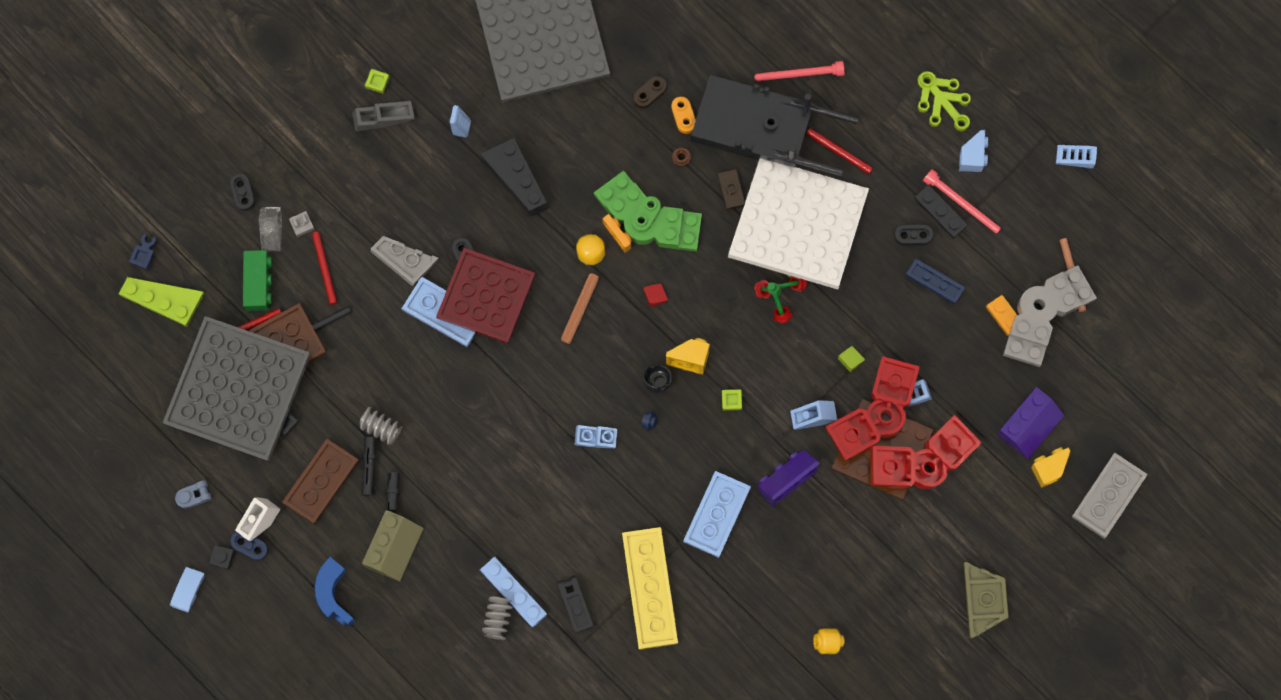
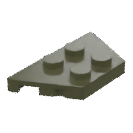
[963,562,1008,639]

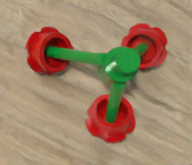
[754,276,807,324]

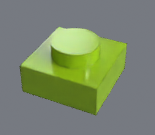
[365,69,389,93]
[722,390,742,411]

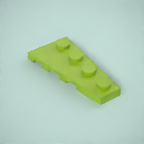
[119,277,204,327]

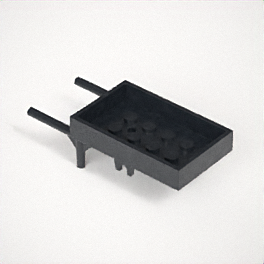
[691,75,859,176]

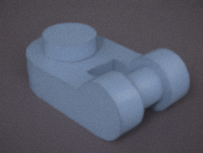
[175,480,212,509]

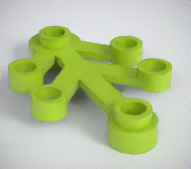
[918,72,971,131]

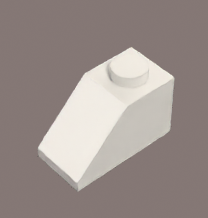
[235,497,280,541]

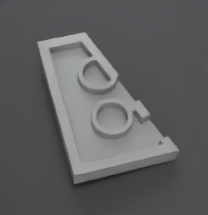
[370,236,439,287]

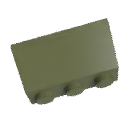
[362,510,424,582]

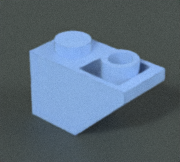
[959,130,988,172]

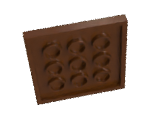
[831,399,933,501]

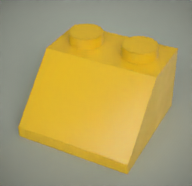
[666,338,710,375]

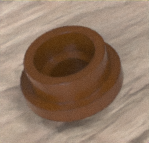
[672,148,691,166]

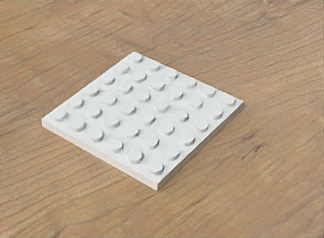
[728,158,869,289]

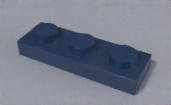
[906,259,965,305]

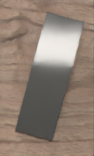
[352,101,414,131]

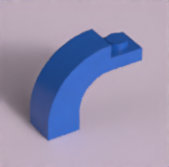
[315,557,355,627]

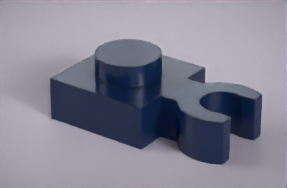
[129,234,157,270]

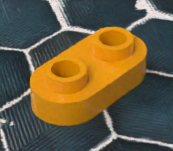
[672,97,695,134]

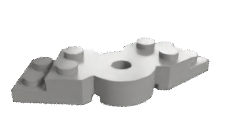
[1003,265,1097,367]

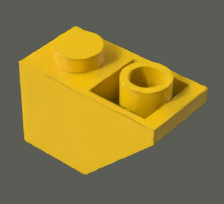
[1031,447,1070,488]

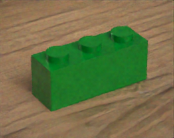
[243,250,272,311]

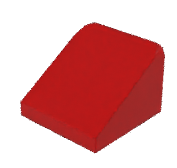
[643,283,668,308]

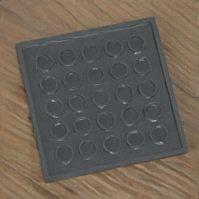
[476,0,610,103]
[163,316,311,461]

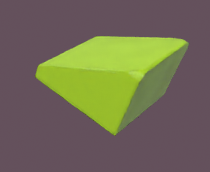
[838,346,865,372]

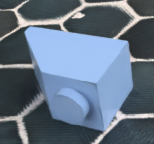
[790,400,837,429]

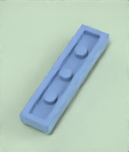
[480,557,547,628]

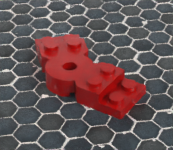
[825,356,919,461]
[871,415,982,489]

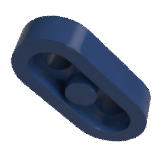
[231,532,268,561]

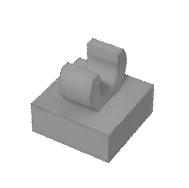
[289,211,315,237]

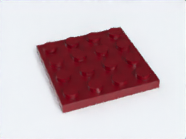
[436,248,535,344]

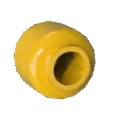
[813,628,844,654]

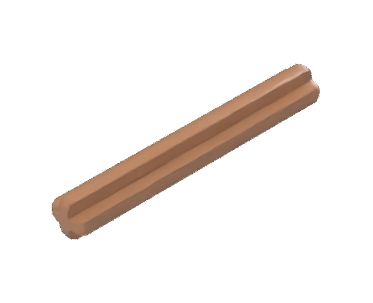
[561,273,599,344]

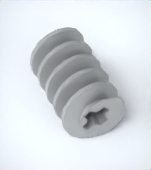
[359,407,403,445]
[482,597,512,640]

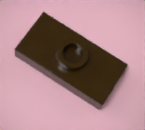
[718,169,745,210]

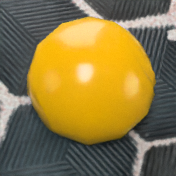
[576,234,605,265]

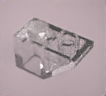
[258,207,282,251]

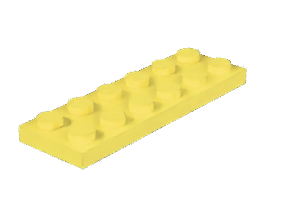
[622,527,678,650]

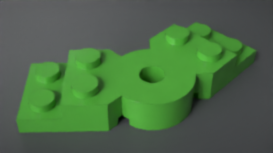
[594,171,702,252]

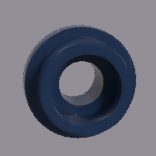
[642,411,658,431]

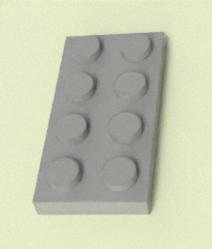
[1072,453,1148,539]

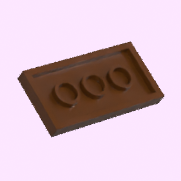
[282,439,359,524]

